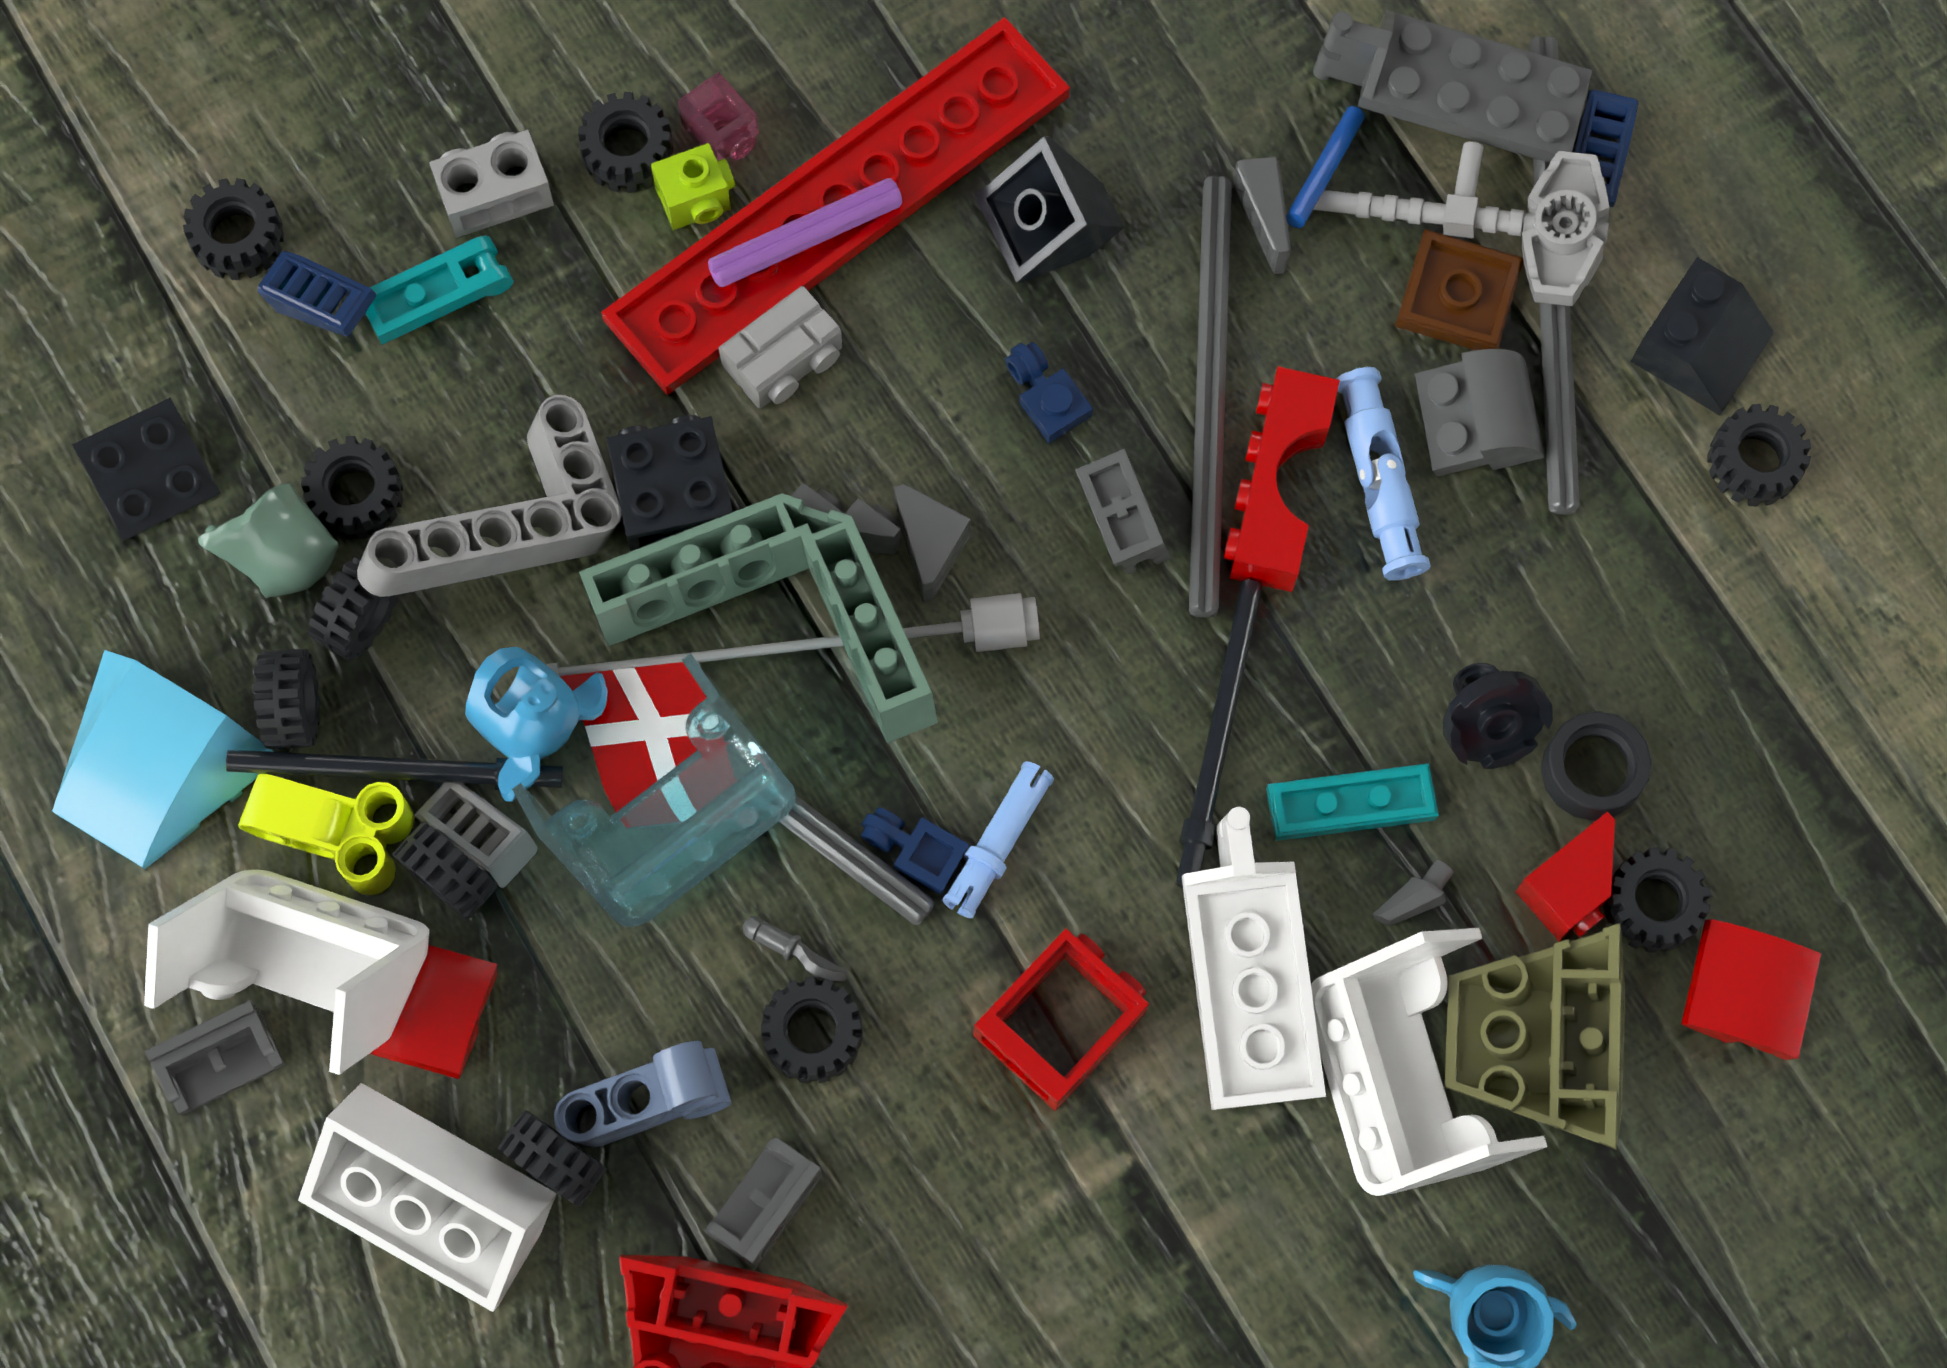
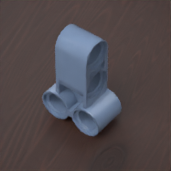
[554,1041,732,1147]

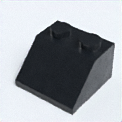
[1630,257,1774,416]

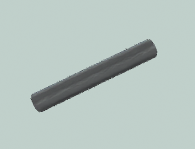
[750,775,934,925]

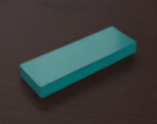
[1266,763,1439,841]

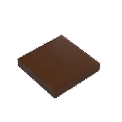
[1395,229,1524,350]

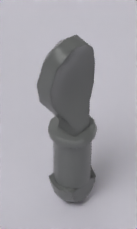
[743,916,848,983]

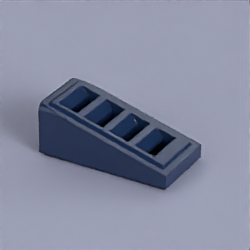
[1572,90,1639,207]
[258,251,377,337]

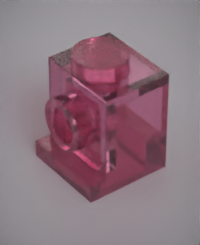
[678,72,759,160]

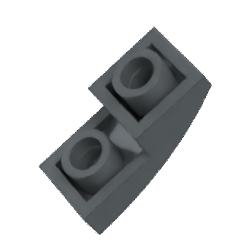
[791,482,901,555]

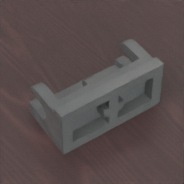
[1075,449,1171,574]
[145,1000,286,1116]
[704,1137,822,1269]

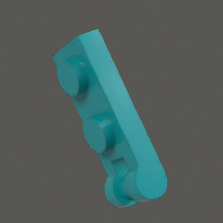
[365,235,514,345]

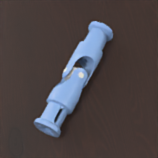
[1336,367,1431,581]

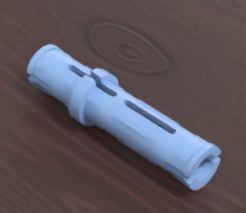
[942,761,1054,918]

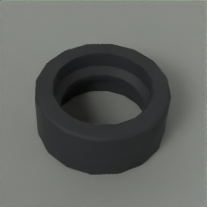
[1541,711,1652,821]

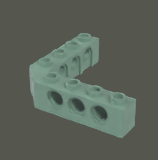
[579,493,938,743]

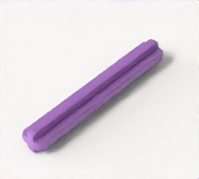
[708,178,902,287]

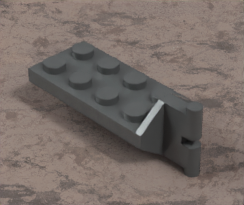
[1313,10,1592,163]

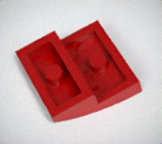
[1681,919,1821,1060]
[369,945,498,1080]

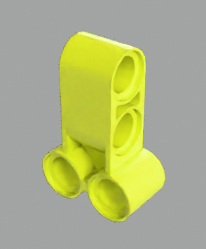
[238,773,415,895]

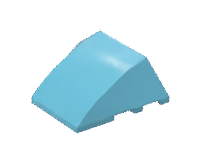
[52,650,274,869]

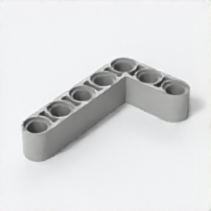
[357,395,621,597]

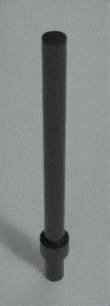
[1176,579,1262,888]
[226,750,563,790]

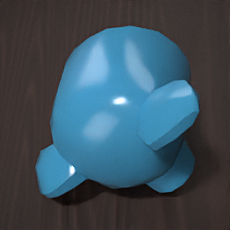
[465,647,608,802]
[1413,1264,1577,1368]

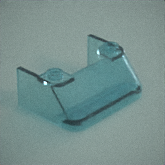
[512,653,796,926]

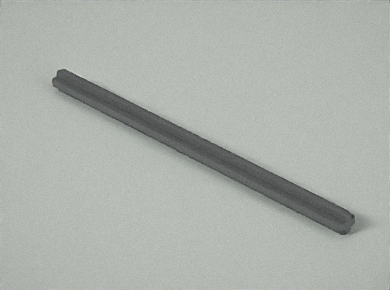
[1528,36,1580,515]

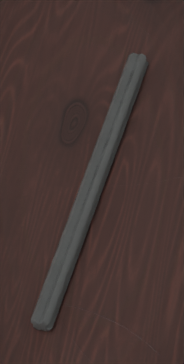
[1189,176,1232,618]

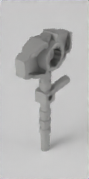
[1313,142,1609,306]

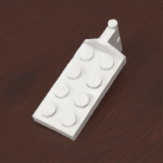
[1182,807,1326,1110]

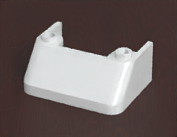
[144,870,429,1075]
[1311,928,1547,1196]

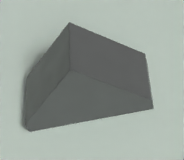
[894,484,970,602]

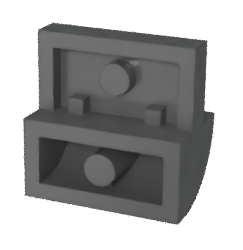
[1415,349,1544,477]

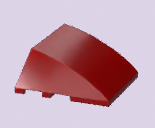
[619,1255,849,1368]

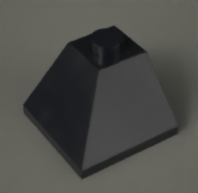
[975,136,1125,283]

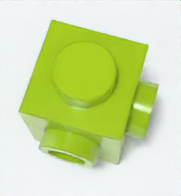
[651,143,735,230]

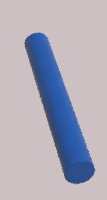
[1286,106,1365,228]

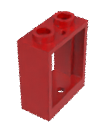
[973,928,1149,1111]

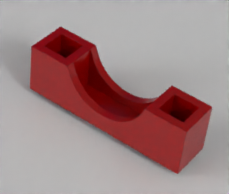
[1223,366,1340,592]

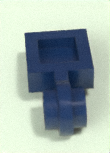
[1005,342,1093,443]
[861,807,969,895]

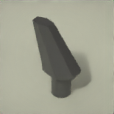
[1372,860,1454,926]

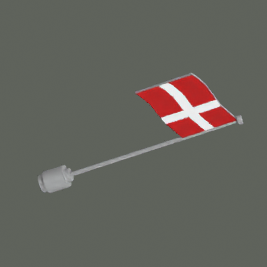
[546,593,1040,830]

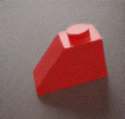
[1515,811,1615,942]

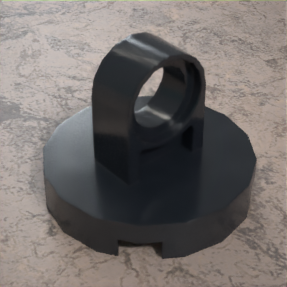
[1443,663,1553,769]

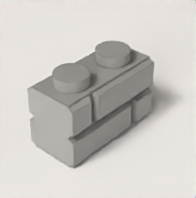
[719,286,842,409]

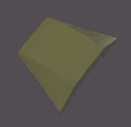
[1445,923,1625,1150]

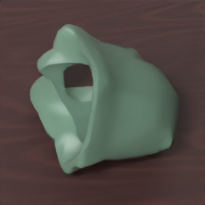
[198,483,339,598]

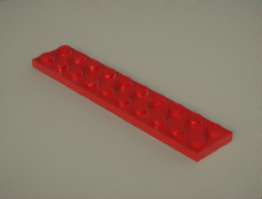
[601,17,1070,395]

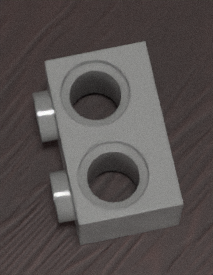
[429,130,554,238]

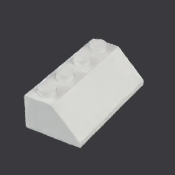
[298,1083,557,1312]

